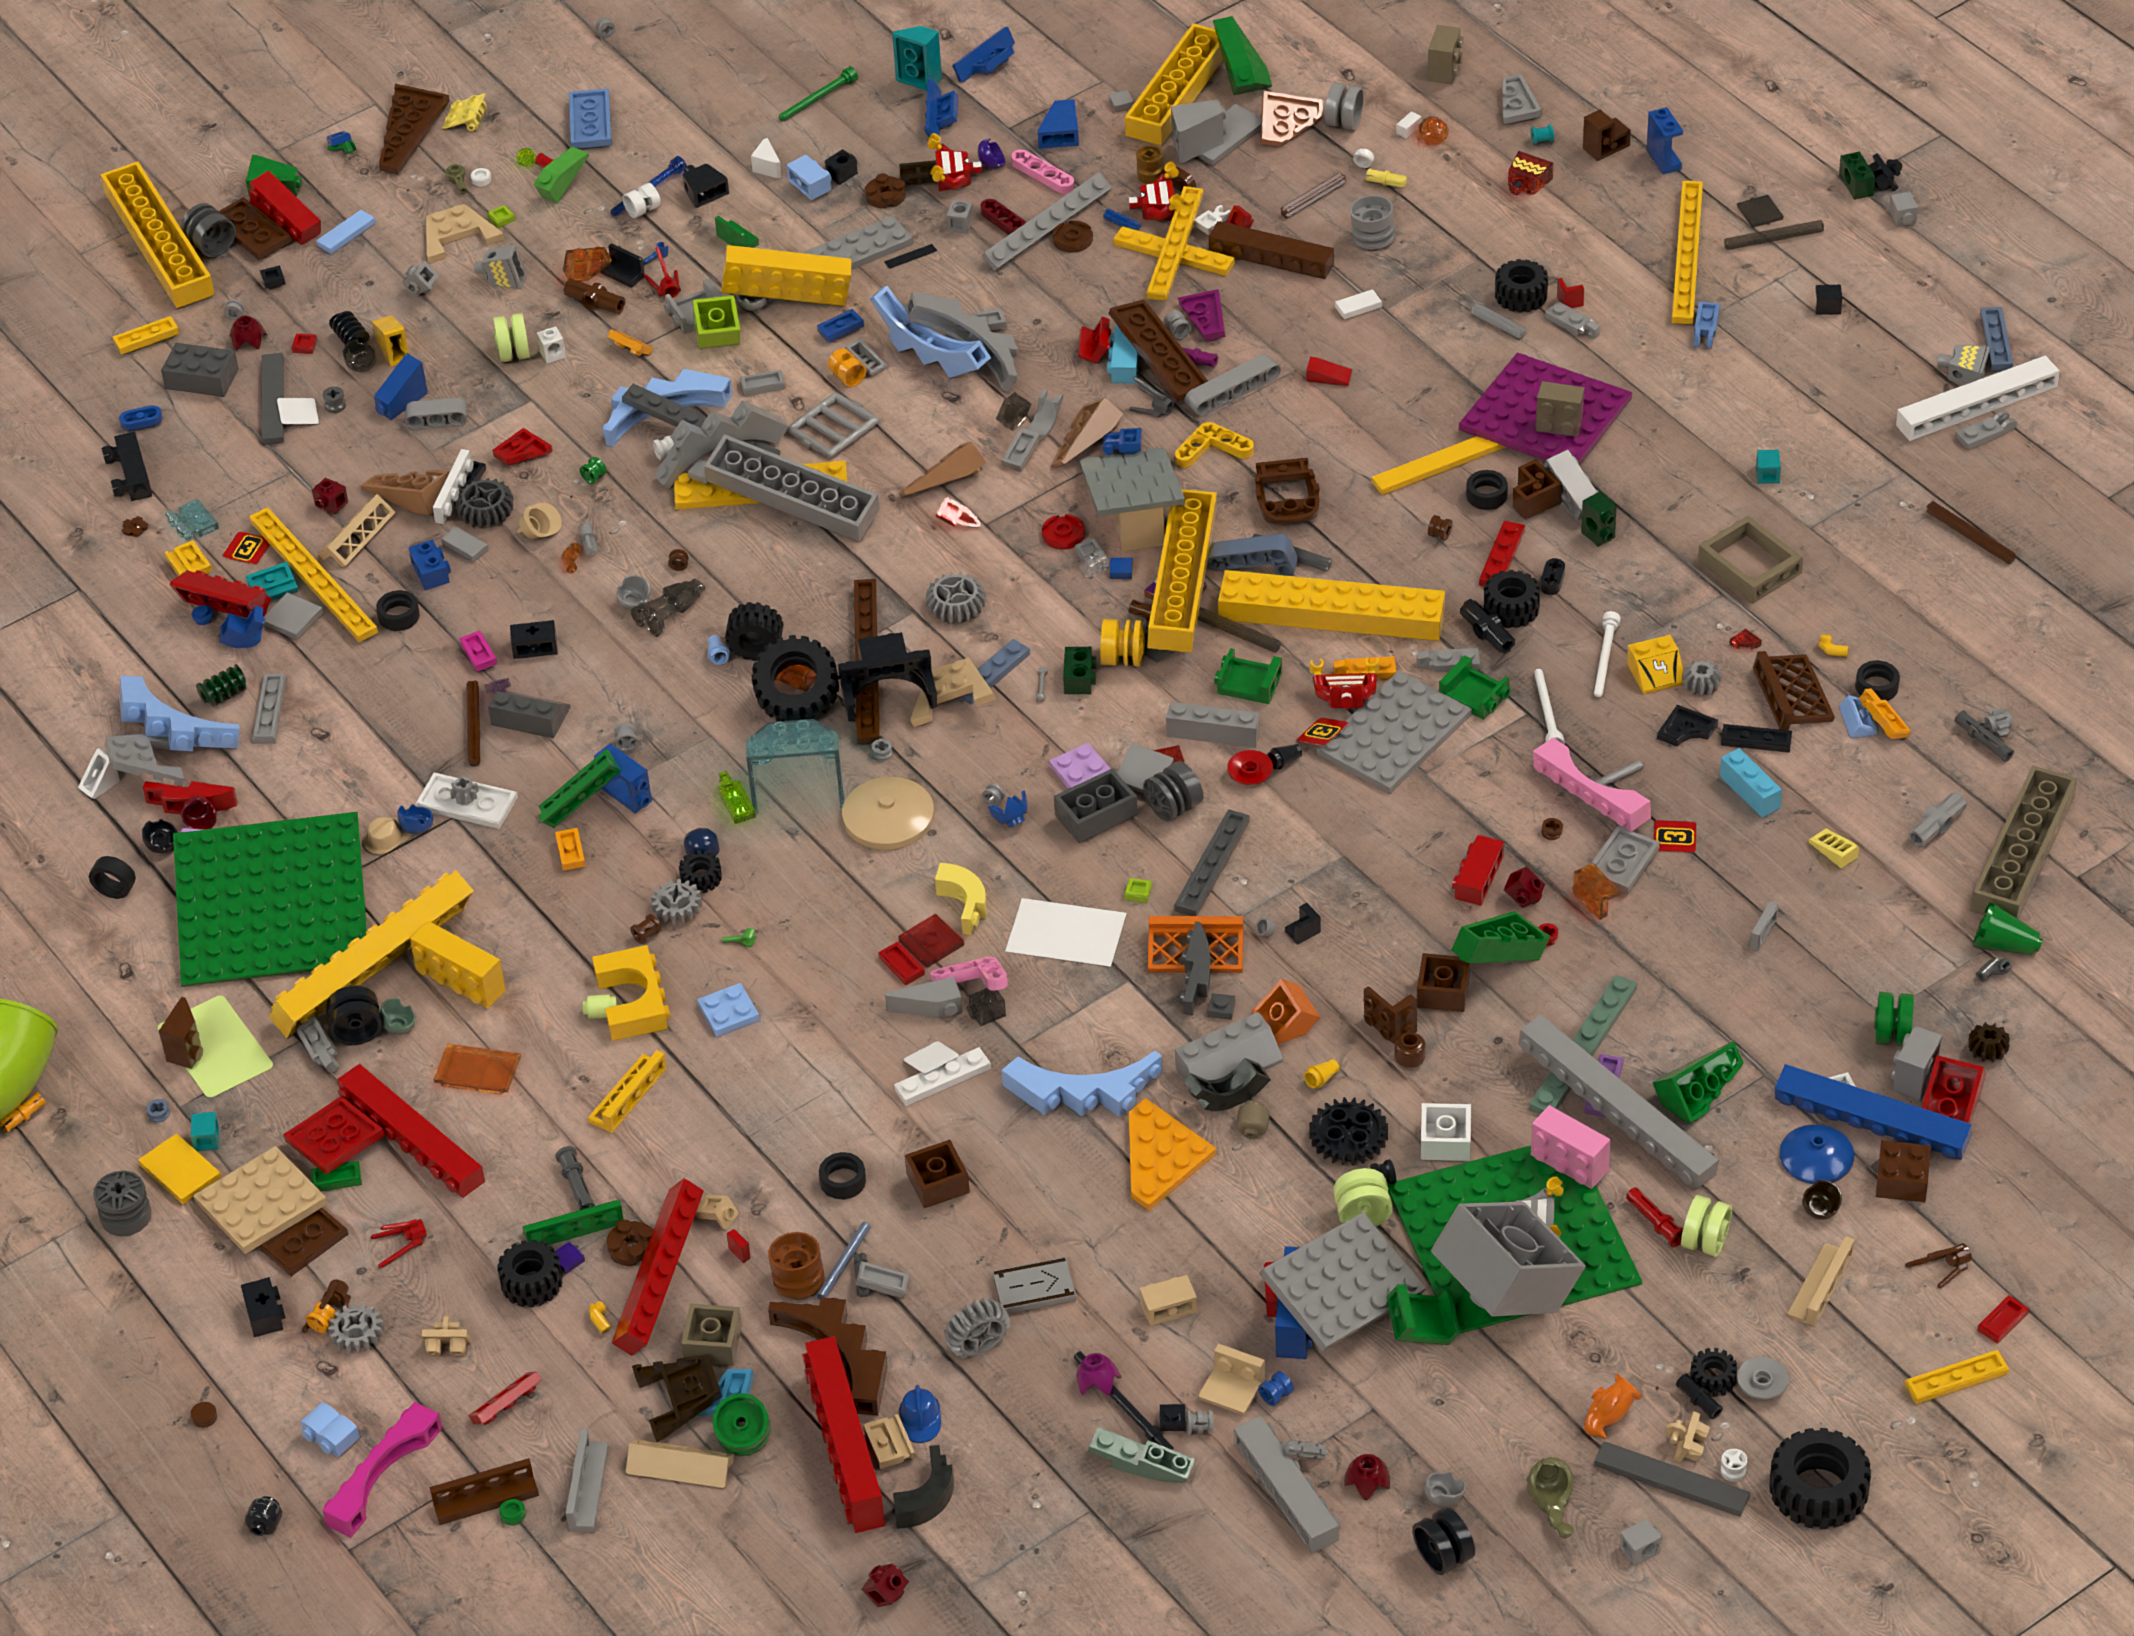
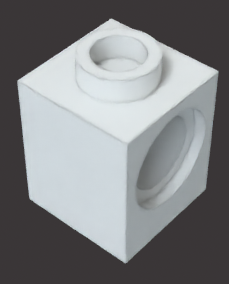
[537,326,566,364]

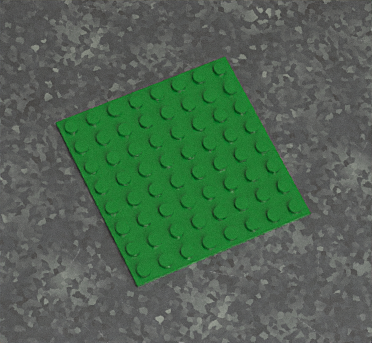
[173,812,367,987]
[1387,1145,1642,1334]

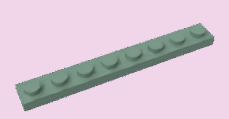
[1529,975,1637,1114]

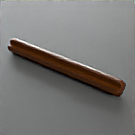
[1926,501,2016,564]
[466,680,480,766]

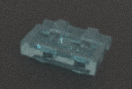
[165,499,219,541]

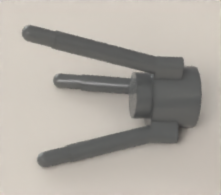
[1129,377,1174,417]

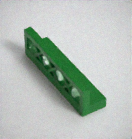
[538,749,622,828]
[522,1200,624,1245]

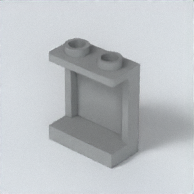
[664,278,723,334]

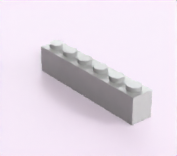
[1234,1416,1341,1553]

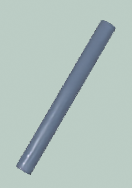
[816,1222,871,1300]

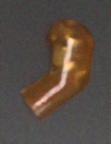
[561,543,581,573]

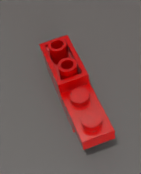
[142,781,238,814]

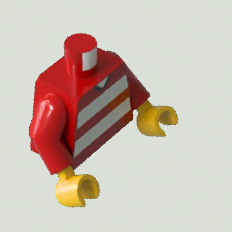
[927,133,982,191]
[1129,161,1183,222]
[1309,657,1380,709]

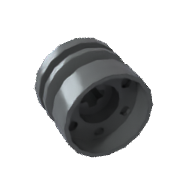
[180,203,236,257]
[1143,761,1204,822]
[93,1170,151,1237]

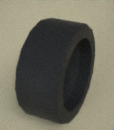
[1466,470,1508,510]
[376,590,420,631]
[1855,660,1900,701]
[88,856,136,899]
[819,1152,866,1200]

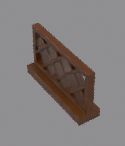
[1753,651,1835,730]

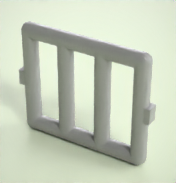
[787,392,879,458]

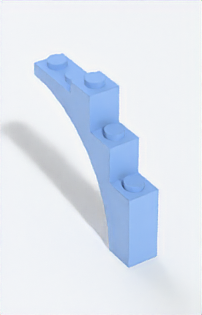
[869,286,991,378]
[602,369,732,447]
[119,676,240,751]
[1001,1051,1162,1117]

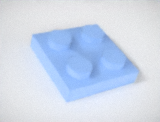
[697,983,760,1037]

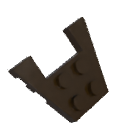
[632,1355,723,1442]

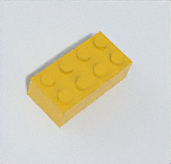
[410,921,506,1008]

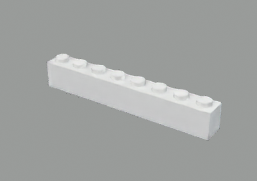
[1896,356,2060,441]

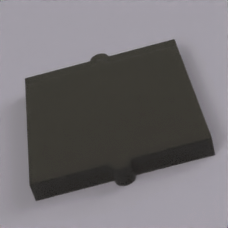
[1737,195,1784,228]

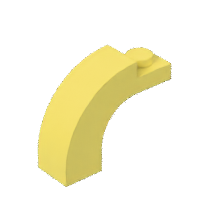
[935,863,987,935]

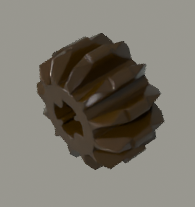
[1968,1022,2010,1063]

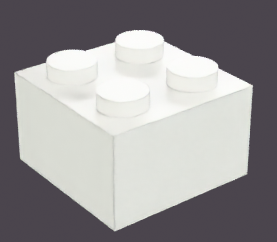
[1421,1103,1471,1161]

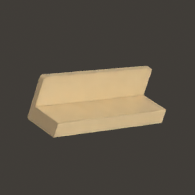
[1788,1236,1855,1327]
[626,1439,734,1488]

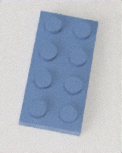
[569,88,612,149]

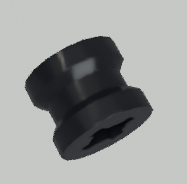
[1370,1159,1397,1184]

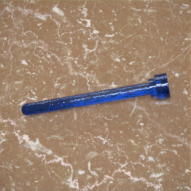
[610,156,687,216]

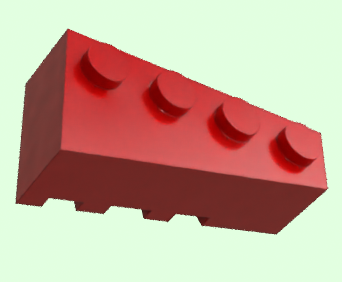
[249,171,321,245]

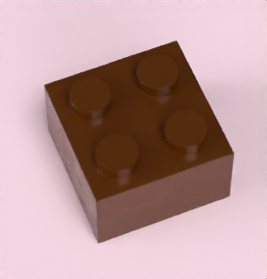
[1417,953,1470,1012]
[904,1140,970,1208]
[1876,1140,1931,1203]

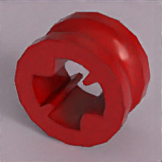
[1538,923,1558,946]

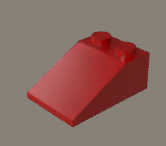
[1922,1055,1986,1124]

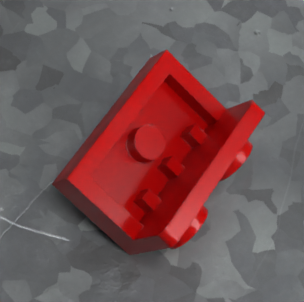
[1078,316,1111,364]

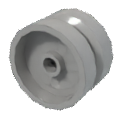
[1325,82,1364,131]

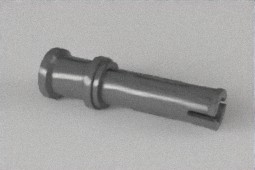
[555,1146,595,1210]

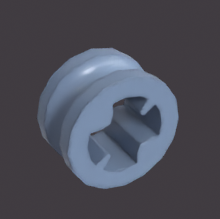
[146,1099,170,1122]

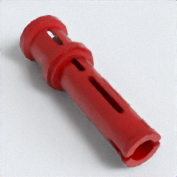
[1626,1187,1683,1248]

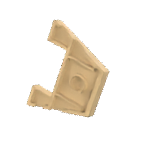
[426,204,504,263]
[910,658,996,727]

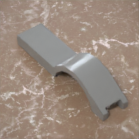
[1001,389,1063,472]

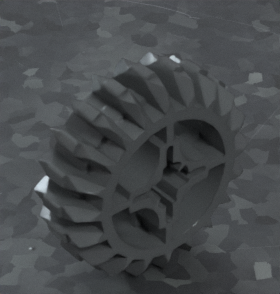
[455,477,514,528]

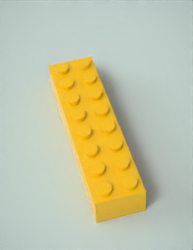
[1125,23,1223,146]

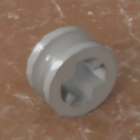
[595,17,615,37]
[224,299,245,320]
[872,739,893,761]
[982,783,1005,806]

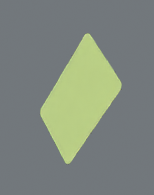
[158,996,273,1097]

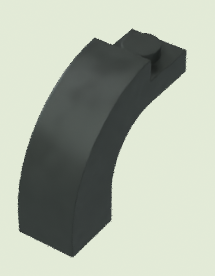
[1185,1058,1271,1111]
[893,1445,954,1529]

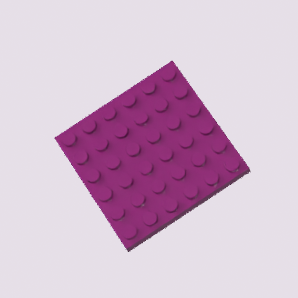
[1458,352,1632,465]

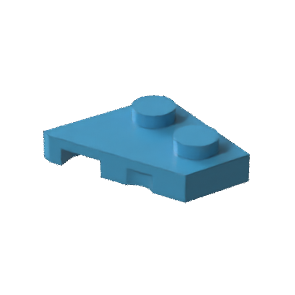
[698,1369,754,1416]

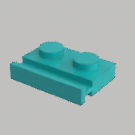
[245,562,298,601]

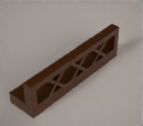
[429,1458,539,1525]

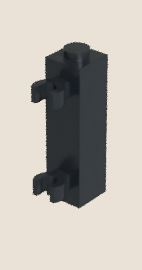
[101,431,152,501]

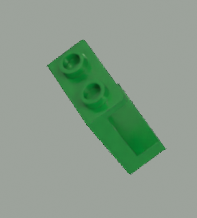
[1214,648,1282,704]
[1439,655,1511,720]
[1386,1284,1460,1345]

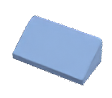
[1839,695,1878,738]

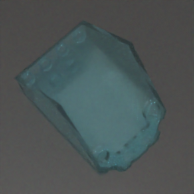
[746,719,845,814]

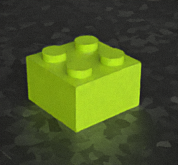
[692,295,740,348]

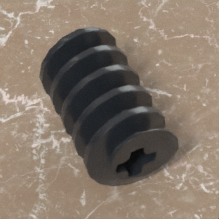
[329,311,370,354]

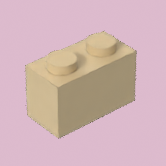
[1140,1275,1197,1326]

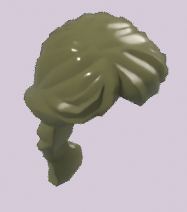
[1526,1457,1574,1539]

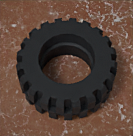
[751,635,840,725]
[1769,1428,1871,1529]

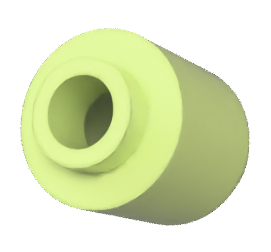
[583,994,617,1019]

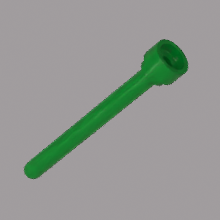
[779,66,858,121]

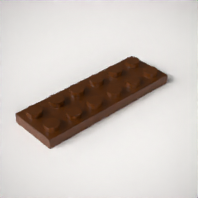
[1108,299,1208,401]

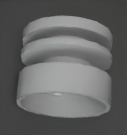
[1350,195,1396,250]

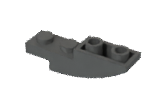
[1180,921,1211,1016]

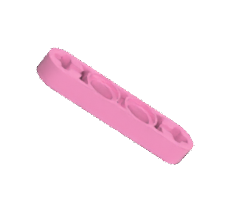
[1011,149,1075,194]

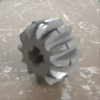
[1682,658,1721,696]

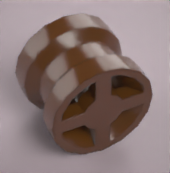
[1428,515,1452,540]

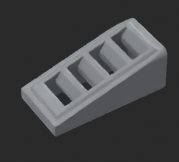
[844,338,887,377]

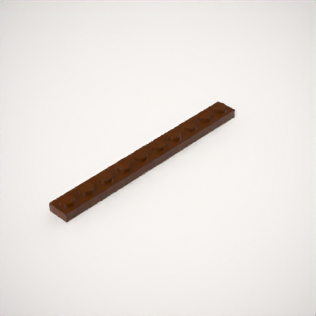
[854,579,880,744]

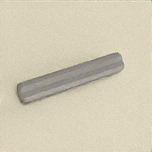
[1472,303,1526,339]

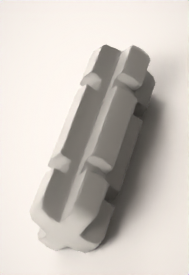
[1283,1440,1328,1460]

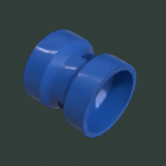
[1258,1371,1294,1406]

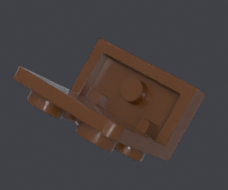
[1363,986,1417,1045]

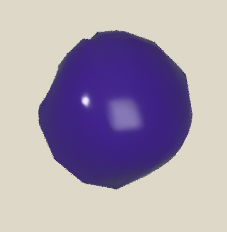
[978,138,1006,169]

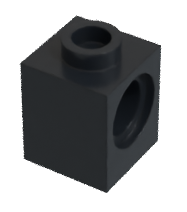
[825,149,858,185]

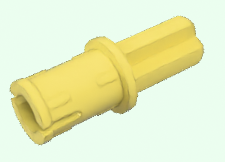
[1366,168,1407,188]

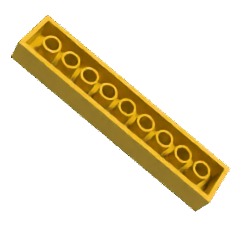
[100,161,215,309]
[1147,489,1217,653]
[1218,570,1445,641]
[269,870,474,1039]

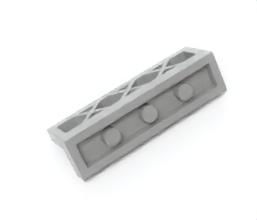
[566,1429,609,1532]

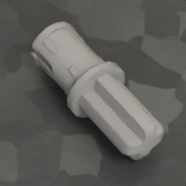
[578,521,598,557]

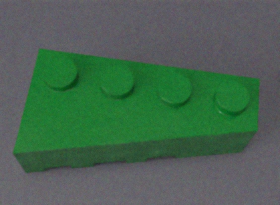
[1451,911,1550,963]

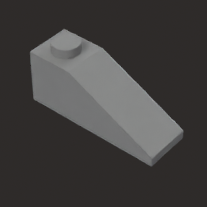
[885,977,962,1018]

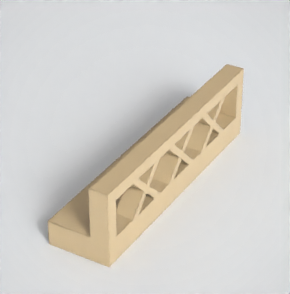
[318,494,395,568]

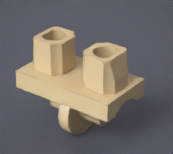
[422,1315,471,1356]
[1665,1411,1710,1462]

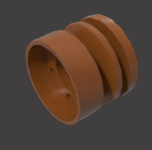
[768,1232,825,1299]

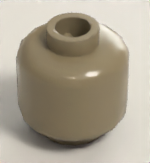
[1236,1101,1269,1139]

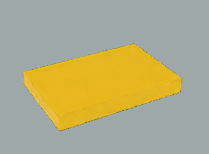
[138,1133,222,1205]

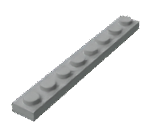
[982,172,1112,271]

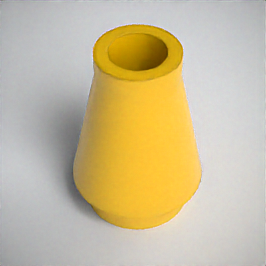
[1304,1059,1340,1089]

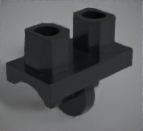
[1869,153,1903,191]

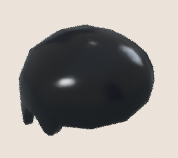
[142,819,178,853]

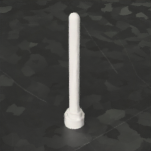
[1594,611,1621,698]
[1534,669,1565,745]

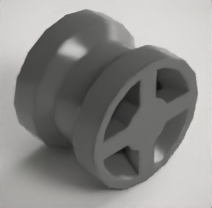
[323,387,346,413]

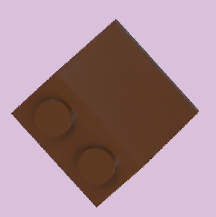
[159,997,203,1069]

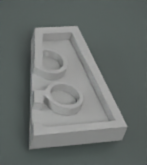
[1502,74,1542,125]

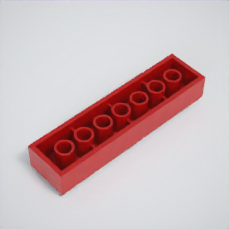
[802,1336,885,1533]

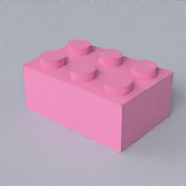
[1531,1105,1610,1189]

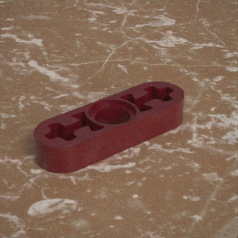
[980,199,1026,235]

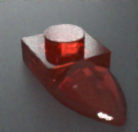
[935,497,981,527]

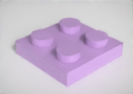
[1049,743,1110,789]

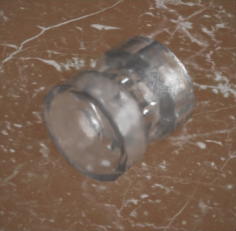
[1078,549,1109,579]

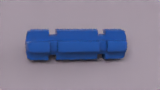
[1103,209,1141,231]

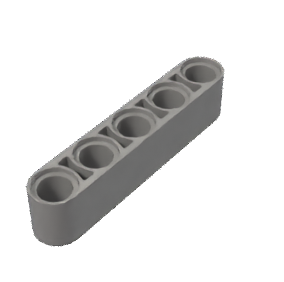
[1184,354,1281,416]

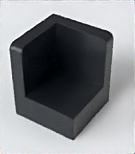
[1815,284,1843,315]
[1285,903,1321,945]

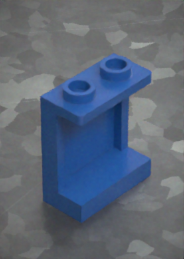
[1646,107,1683,174]

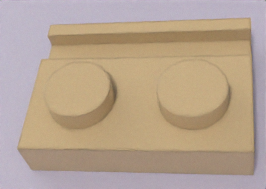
[863,1414,915,1469]

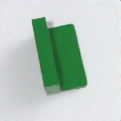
[715,216,759,248]

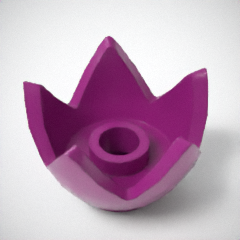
[1076,1353,1122,1396]

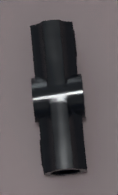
[1460,599,1515,654]

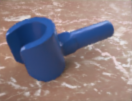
[643,242,669,264]

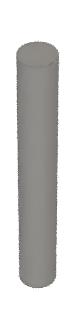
[1594,760,1643,786]

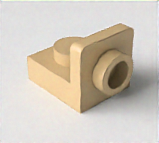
[695,1195,739,1230]

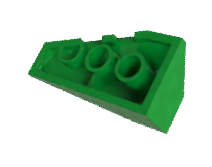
[1652,1041,1744,1124]

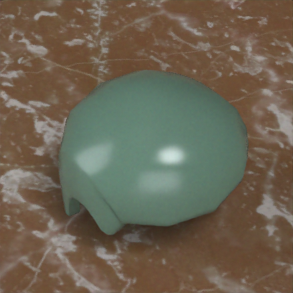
[380,998,416,1034]

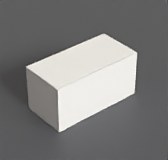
[1396,111,1421,139]

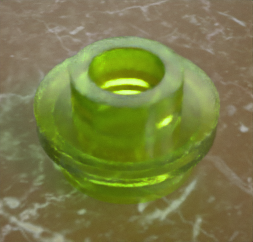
[516,148,536,166]

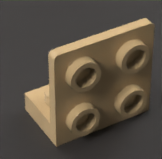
[1199,1343,1265,1415]

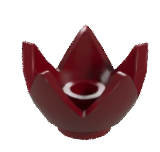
[229,315,267,351]
[1344,1454,1390,1501]

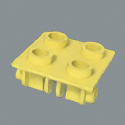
[441,93,487,131]

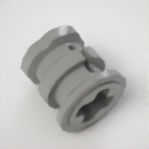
[1186,1410,1214,1435]

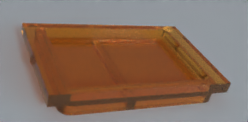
[434,1043,521,1094]

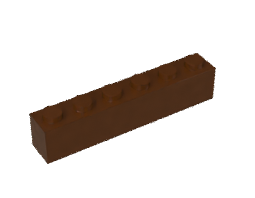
[1209,221,1334,279]

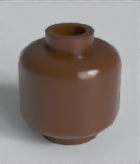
[1394,1032,1426,1068]

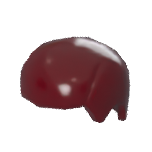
[181,796,216,830]

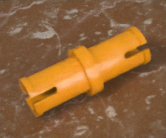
[0,1092,46,1133]

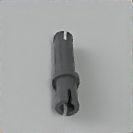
[1954,710,2014,762]

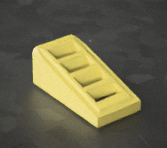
[1809,828,1859,868]

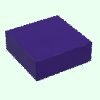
[555,1242,585,1274]

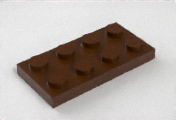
[219,197,292,260]

